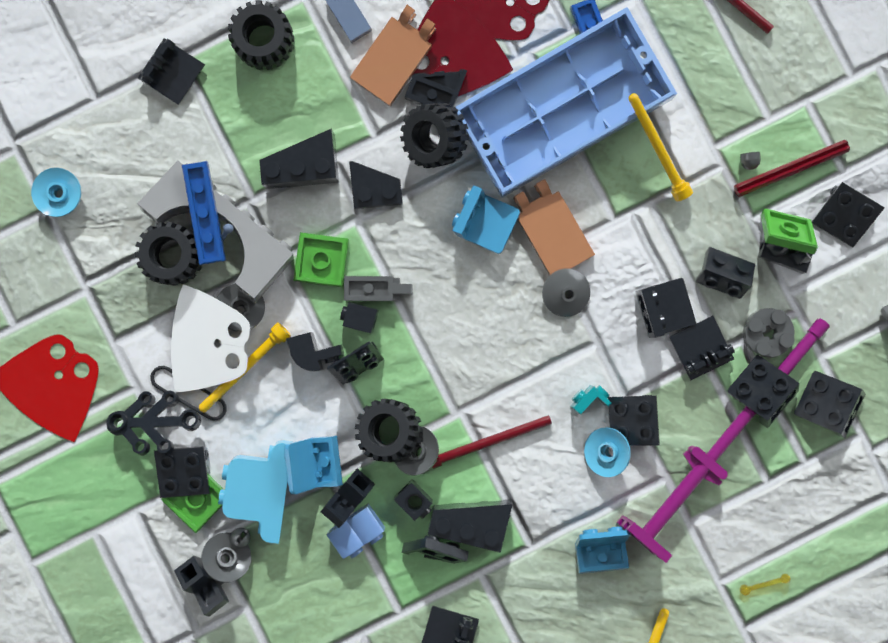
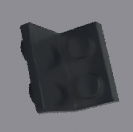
[635,278,696,338]
[727,355,799,428]
[794,371,866,438]

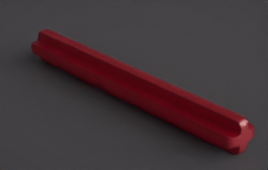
[734,140,850,197]

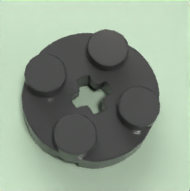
[743,308,795,357]

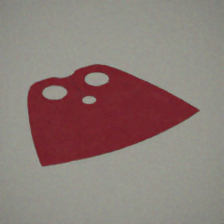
[412,0,513,97]
[454,0,549,40]

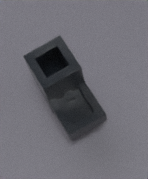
[286,332,344,371]
[320,468,375,528]
[174,555,229,617]

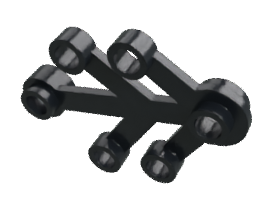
[106,390,202,456]

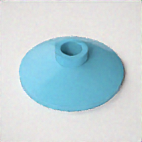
[31,168,81,217]
[584,427,631,477]

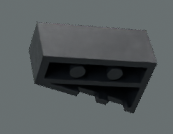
[259,128,339,189]
[428,499,513,553]

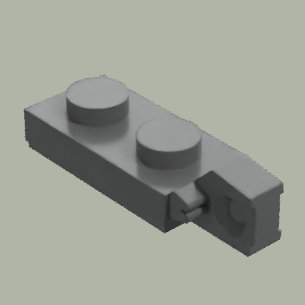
[344,276,413,301]

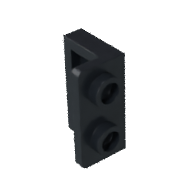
[696,247,755,299]

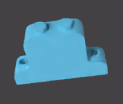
[218,440,293,544]

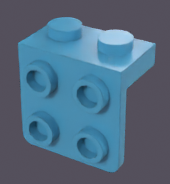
[452,185,520,254]
[284,436,343,494]
[575,527,630,574]

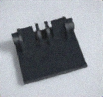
[138,38,205,105]
[812,182,885,247]
[669,315,735,381]
[327,341,384,385]
[608,395,660,446]
[154,446,210,498]
[421,605,479,643]

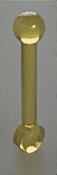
[740,574,791,596]

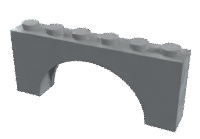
[137,160,294,303]

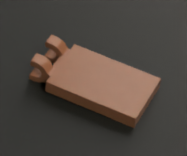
[350,4,436,107]
[513,179,595,276]

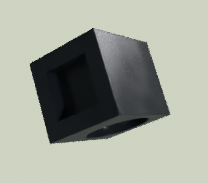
[340,302,379,334]
[394,479,433,521]

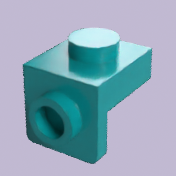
[571,385,611,414]

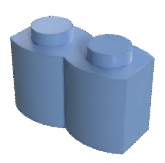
[326,503,385,559]

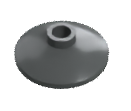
[542,268,591,317]
[216,284,265,331]
[395,426,439,476]
[201,532,251,583]

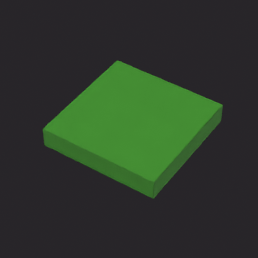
[761,209,818,254]
[293,232,349,287]
[161,473,224,533]

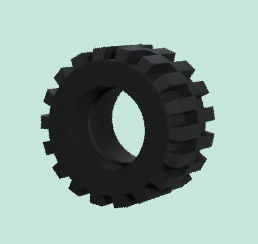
[228,0,294,70]
[400,103,469,168]
[135,222,202,286]
[355,398,423,462]

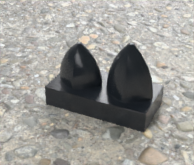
[757,238,813,274]

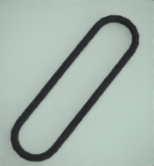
[150,366,227,421]

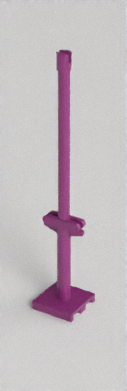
[617,318,830,563]

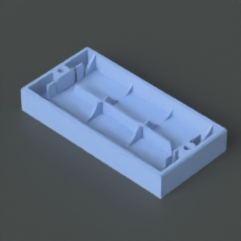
[455,7,677,198]

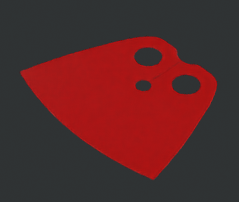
[0,334,99,442]

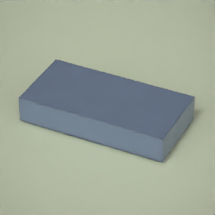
[325,0,372,43]

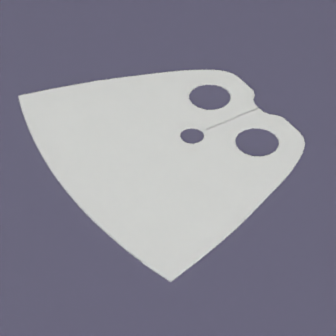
[171,284,250,393]

